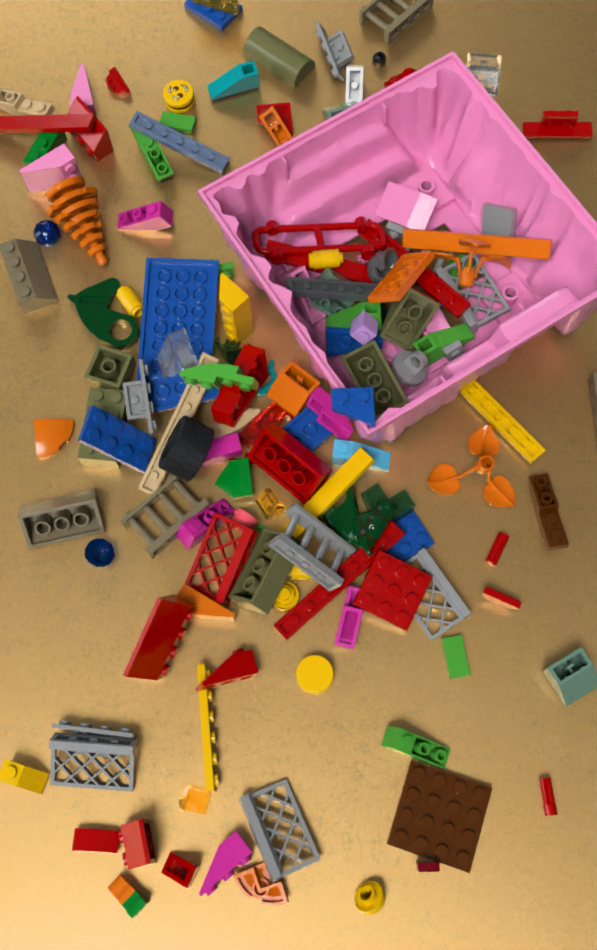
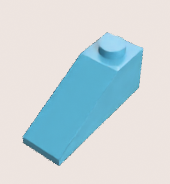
[332,439,391,471]

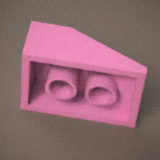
[19,144,81,193]
[375,181,438,230]

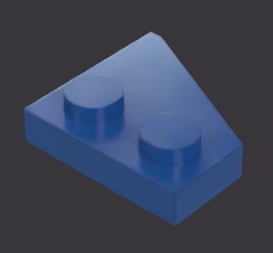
[331,387,375,428]

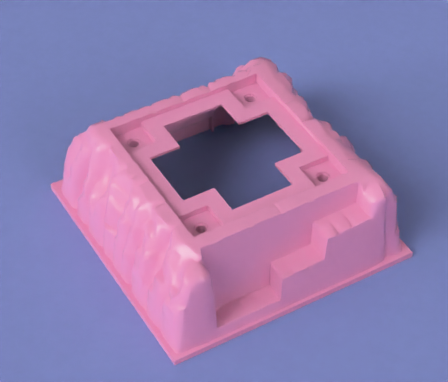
[197,51,597,444]

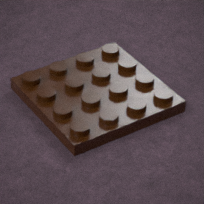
[387,760,492,873]

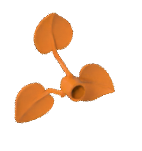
[434,239,511,288]
[427,424,515,507]

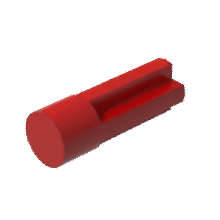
[485,532,509,567]
[539,778,558,816]

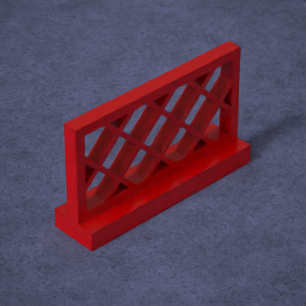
[185,512,260,604]

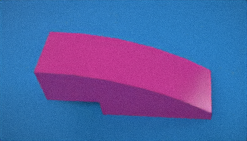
[306,386,354,441]
[200,432,243,468]
[334,586,364,650]

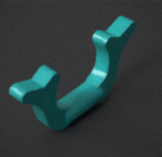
[256,360,278,397]

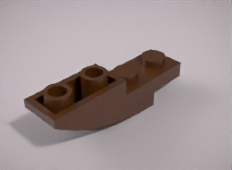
[529,473,569,551]

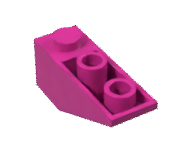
[117,201,173,231]
[176,498,235,550]
[199,831,253,896]

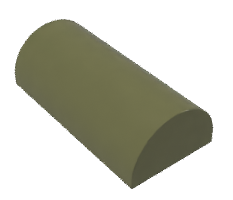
[243,27,315,89]
[340,340,409,421]

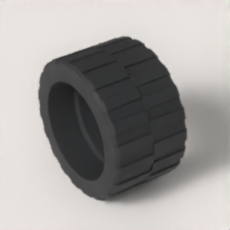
[158,415,214,482]

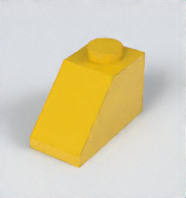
[0,759,50,794]

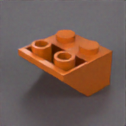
[266,361,321,418]

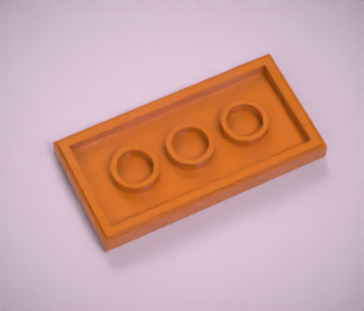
[367,251,435,303]

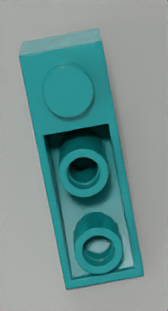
[207,60,260,101]

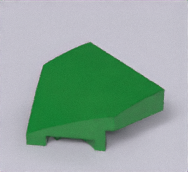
[215,458,254,499]

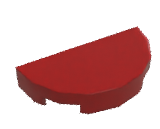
[106,67,131,96]
[482,586,522,609]

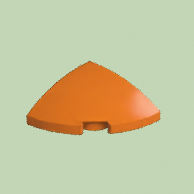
[34,419,75,460]
[233,862,289,905]

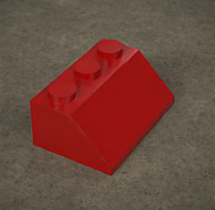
[67,96,114,162]

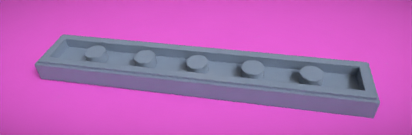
[129,111,230,174]

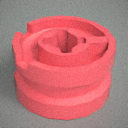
[229,508,259,533]

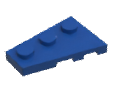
[325,327,383,357]

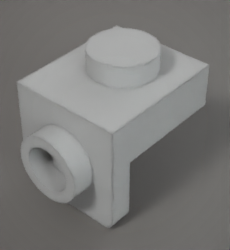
[442,339,466,362]

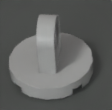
[391,350,428,387]

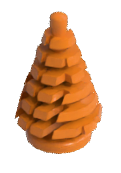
[45,176,108,266]

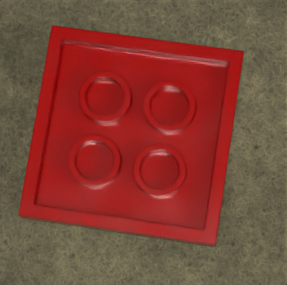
[352,550,433,631]

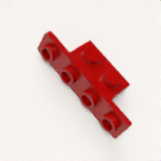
[522,110,593,139]

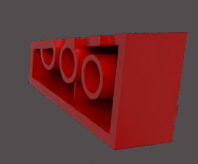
[211,344,269,428]

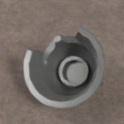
[367,247,399,283]

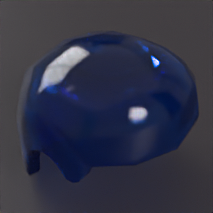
[33,220,61,247]
[84,538,115,568]

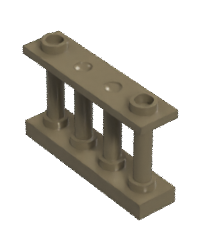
[359,0,433,45]
[120,475,210,559]

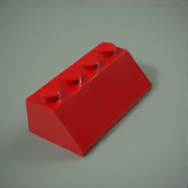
[247,423,333,505]

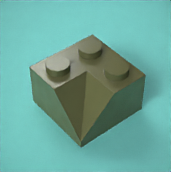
[84,345,136,390]

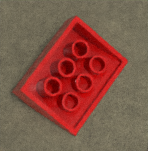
[123,594,196,680]

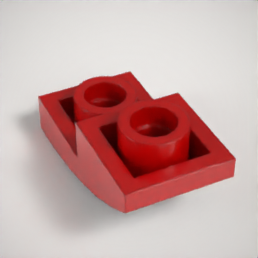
[72,828,119,854]

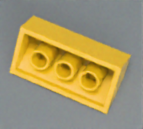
[219,273,254,345]

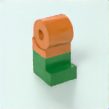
[108,874,149,918]

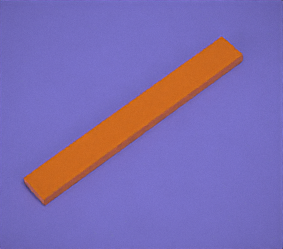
[402,228,552,260]

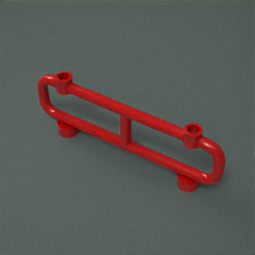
[252,216,386,265]

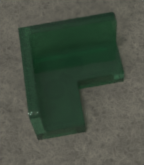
[361,483,416,522]

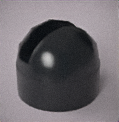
[372,51,386,67]

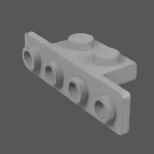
[315,22,355,82]
[122,359,156,437]
[52,720,137,758]

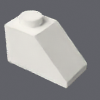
[345,65,364,103]

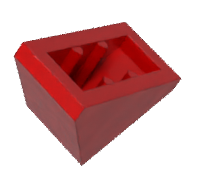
[161,852,200,888]

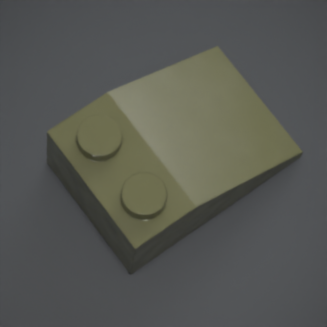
[379,286,440,351]

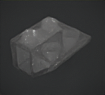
[465,53,502,97]
[157,328,199,378]

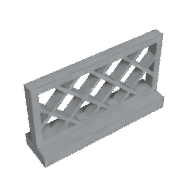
[435,253,510,334]
[405,548,471,641]
[49,732,137,792]
[239,779,321,883]

